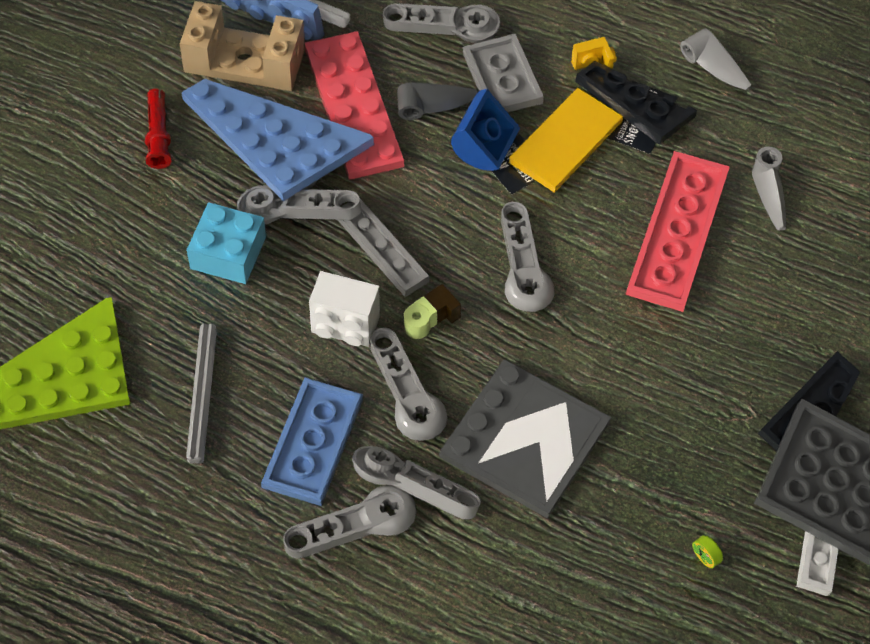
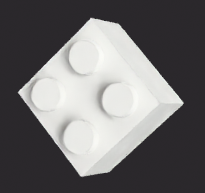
[309,271,380,347]

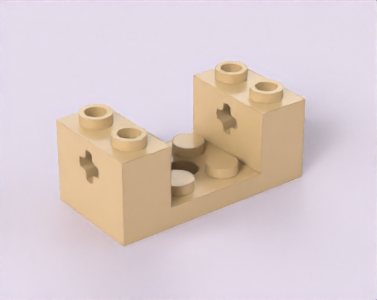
[180,1,305,91]

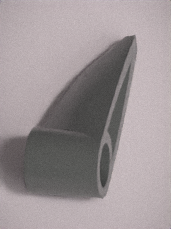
[397,82,477,120]

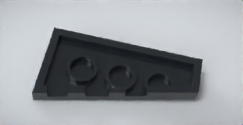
[575,61,697,145]
[758,351,860,451]

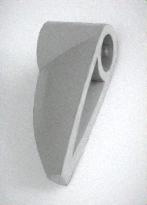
[680,28,751,90]
[752,147,786,231]

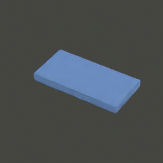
[261,377,363,506]

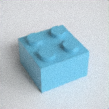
[187,202,266,284]

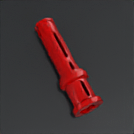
[145,88,172,169]

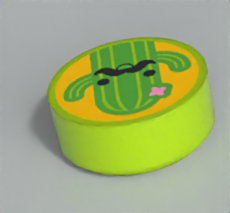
[692,535,723,569]

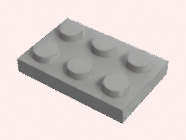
[463,34,544,112]

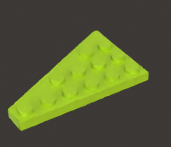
[0,297,130,429]

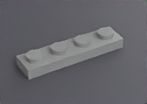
[338,199,429,297]

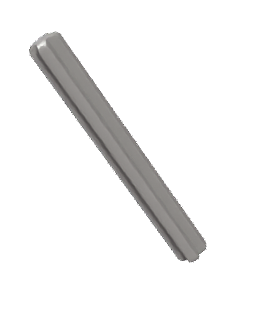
[186,323,217,464]

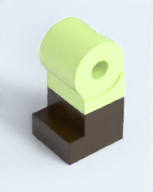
[404,284,461,339]

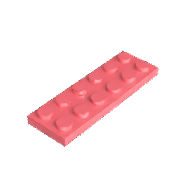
[304,31,404,180]
[626,151,730,312]

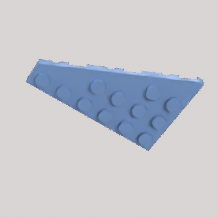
[182,79,374,201]

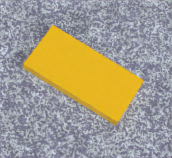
[509,88,623,193]

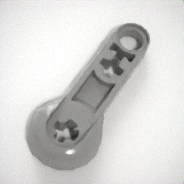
[383,3,500,44]
[237,185,361,224]
[501,202,554,312]
[370,327,448,441]
[352,446,481,520]
[283,485,417,559]

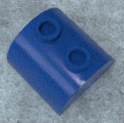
[451,89,520,171]

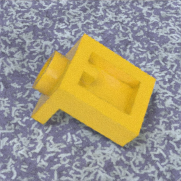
[571,37,616,70]

